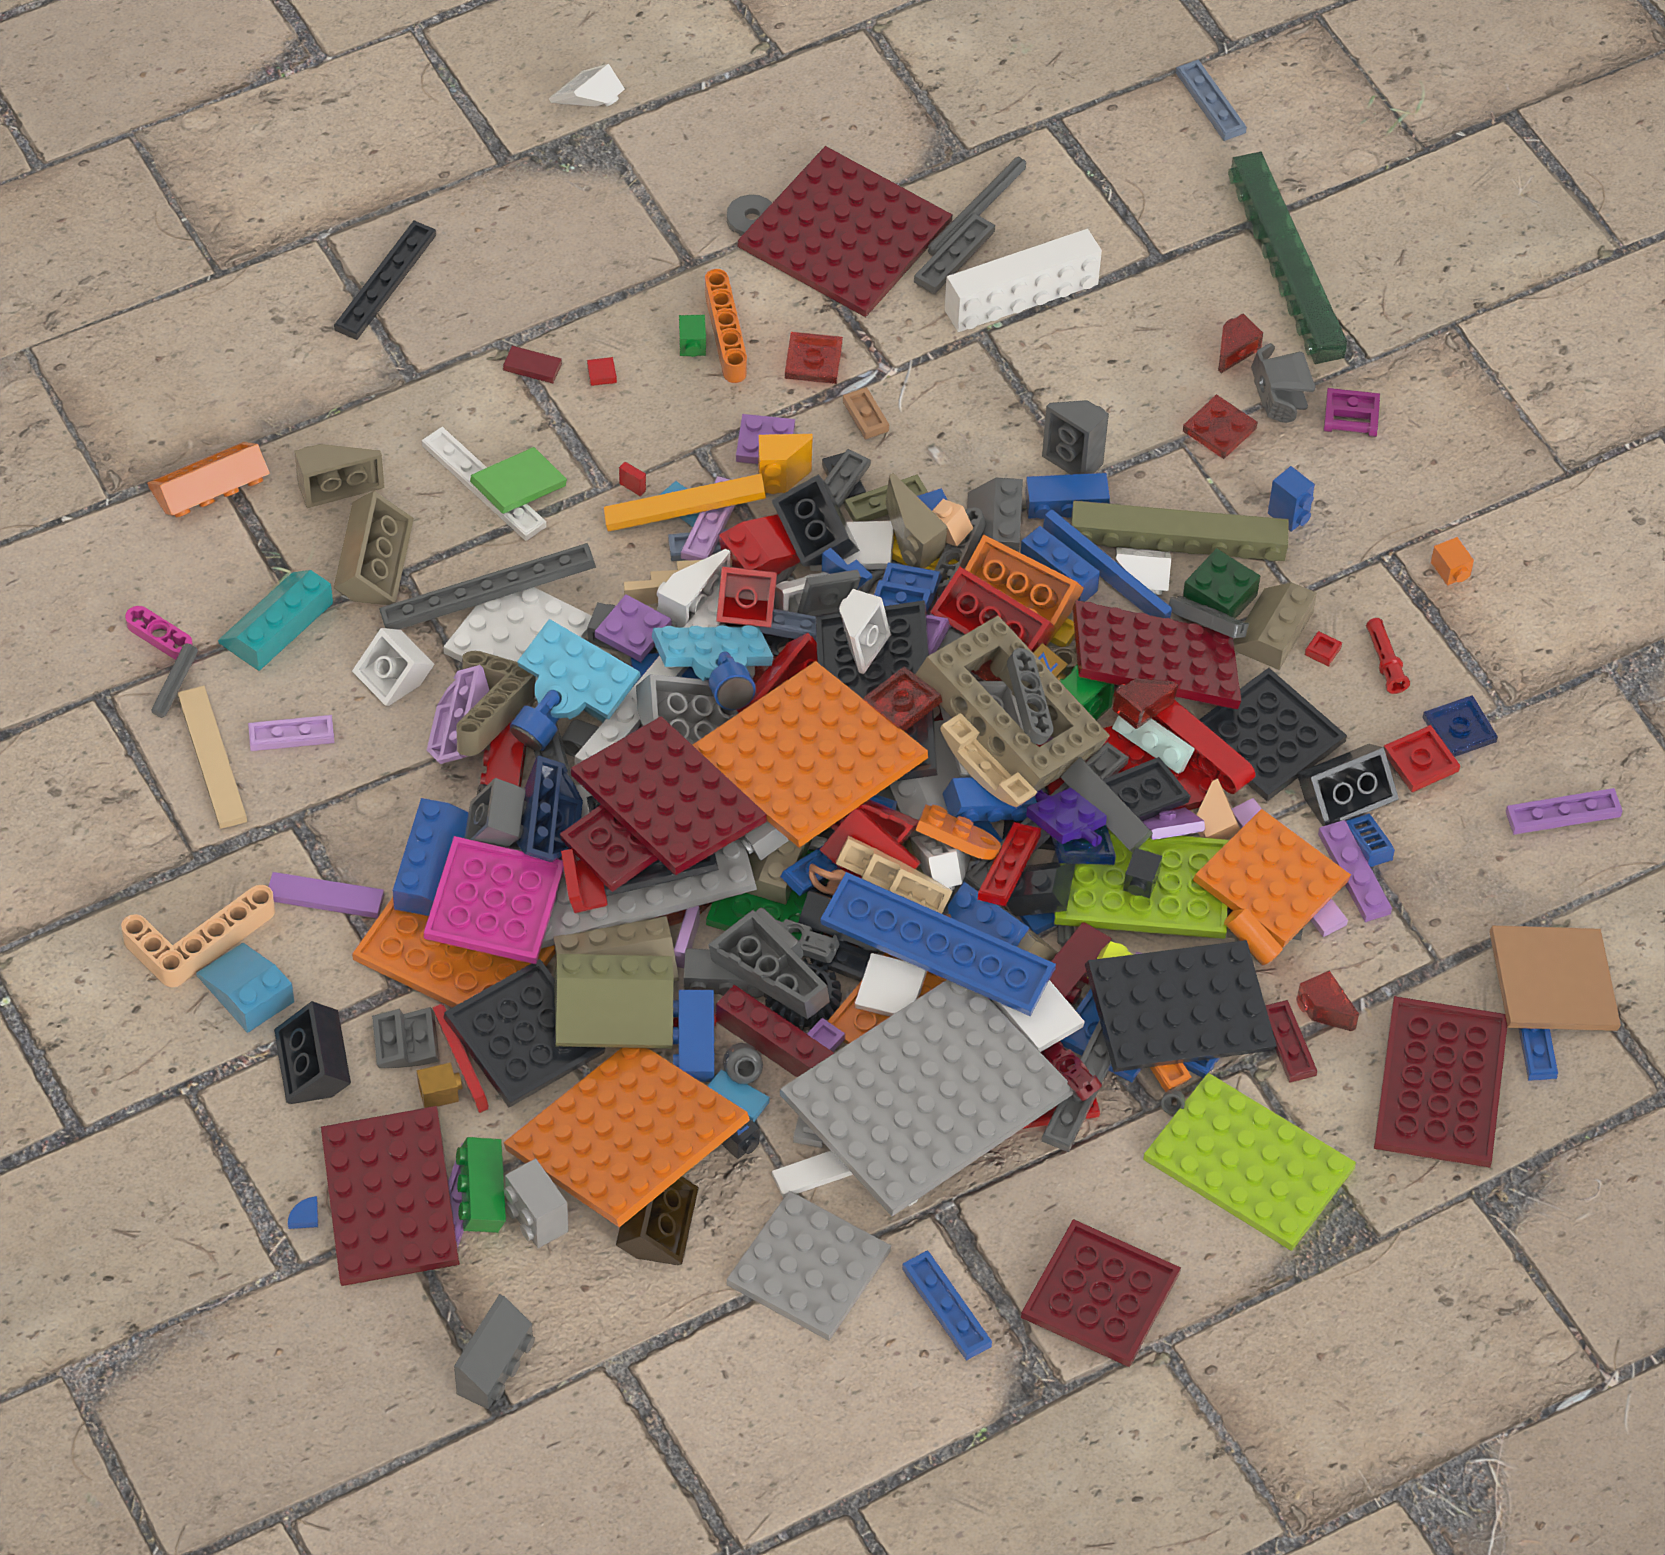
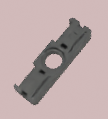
[1169,596,1249,638]
[778,919,840,963]

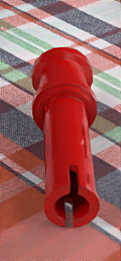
[1366,618,1410,694]

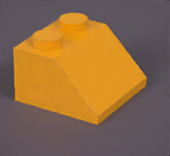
[758,434,813,494]

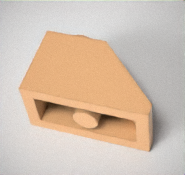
[932,499,973,547]
[1197,779,1240,840]

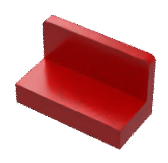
[561,849,608,913]

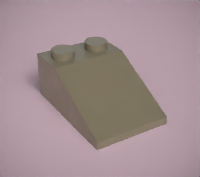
[294,444,385,508]
[885,473,948,569]

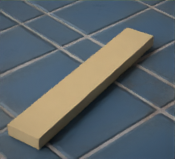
[178,686,247,829]

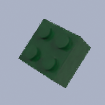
[1183,548,1261,619]

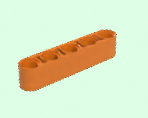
[705,269,747,383]

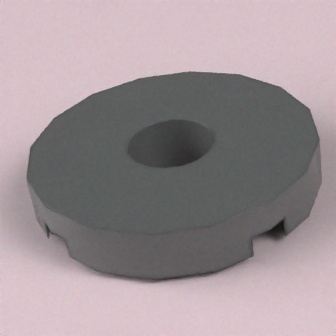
[726,194,772,236]

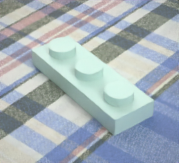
[1112,703,1195,774]

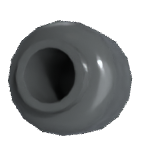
[723,1043,763,1084]

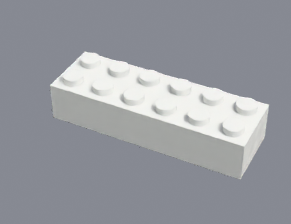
[945,229,1102,332]

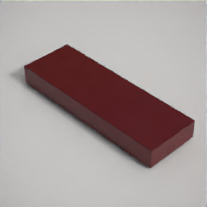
[1265,1000,1317,1083]

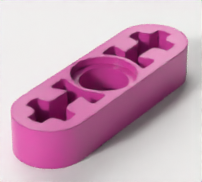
[125,606,193,660]

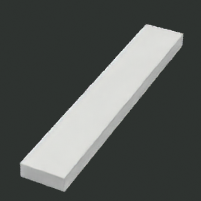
[422,427,546,541]
[772,1151,853,1198]

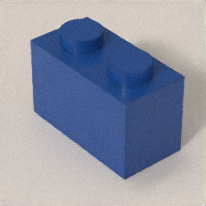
[1268,466,1315,532]

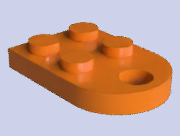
[915,804,1001,860]

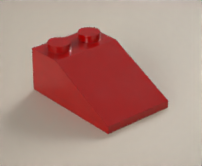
[719,514,801,575]

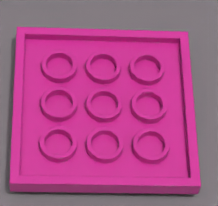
[424,836,564,964]

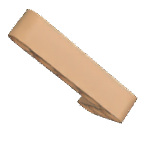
[121,885,275,987]

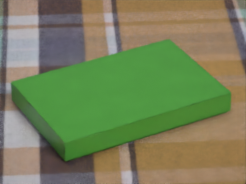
[470,447,567,514]

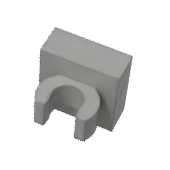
[793,1116,823,1148]

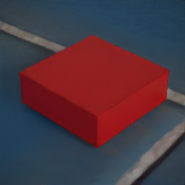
[587,357,617,386]
[619,462,646,497]
[1305,631,1342,667]

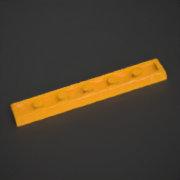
[604,473,766,532]

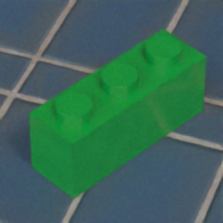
[456,1137,506,1233]

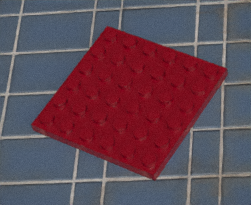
[737,146,953,318]

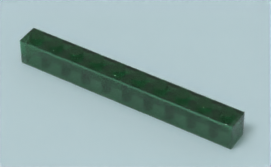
[1228,151,1347,364]

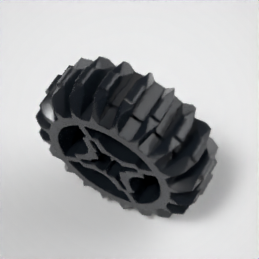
[764,958,842,1031]

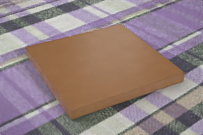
[1489,925,1621,1031]

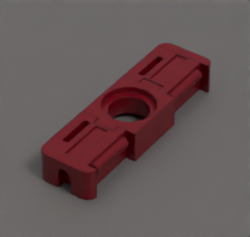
[1040,1041,1102,1101]

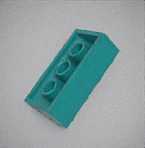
[218,570,333,671]

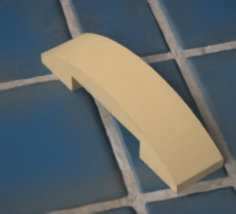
[940,713,1037,808]

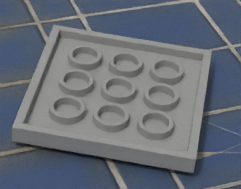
[727,1191,891,1341]

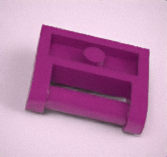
[1323,388,1380,437]

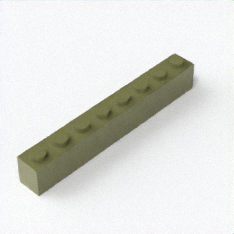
[1071,501,1289,561]

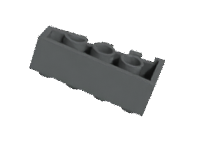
[708,910,830,1019]

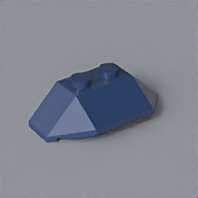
[516,755,583,862]

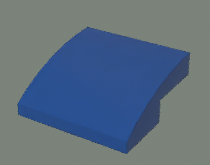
[874,562,941,612]

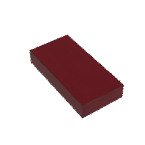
[503,346,562,384]

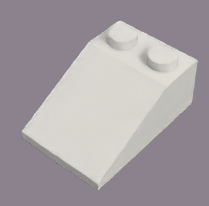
[657,549,730,628]

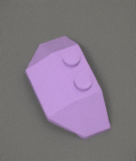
[427,665,490,764]

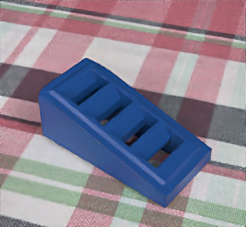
[1346,813,1395,867]

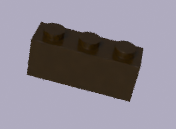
[616,1176,699,1265]

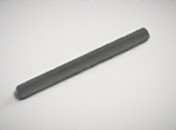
[928,157,1027,256]

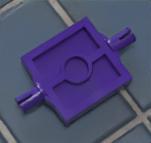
[1026,788,1107,846]

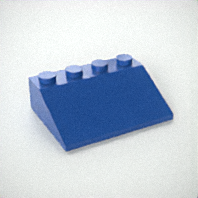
[393,798,469,916]

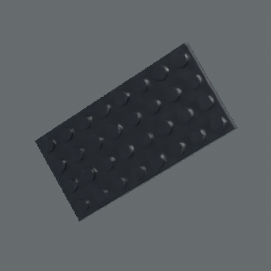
[816,600,938,781]

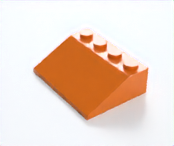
[965,534,1084,646]

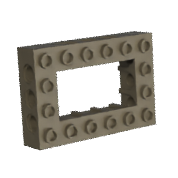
[914,616,1110,791]

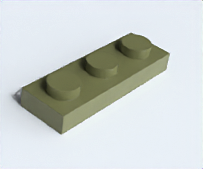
[844,474,928,522]

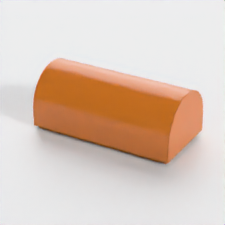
[1224,908,1283,965]

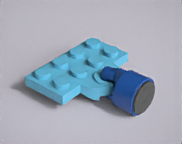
[510,619,641,751]
[652,625,773,710]

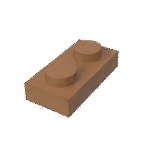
[843,387,889,440]

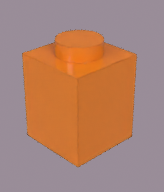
[1431,537,1474,586]

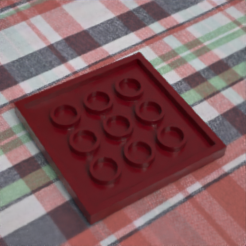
[1021,1219,1181,1368]

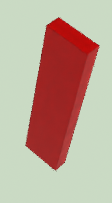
[978,822,1041,906]
[432,1003,489,1113]

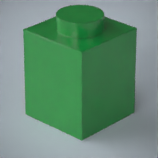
[679,315,706,357]

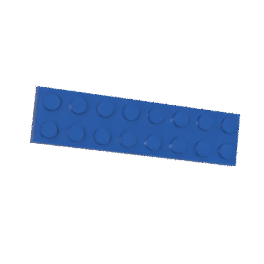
[821,872,1056,1016]

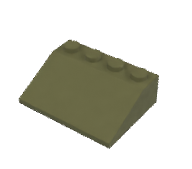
[554,954,674,1049]

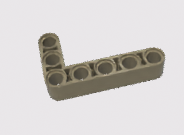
[456,651,536,756]

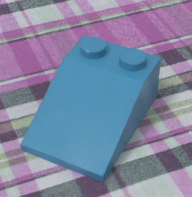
[196,943,294,1033]

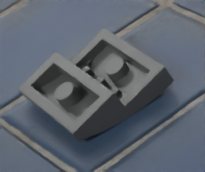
[372,1007,440,1068]

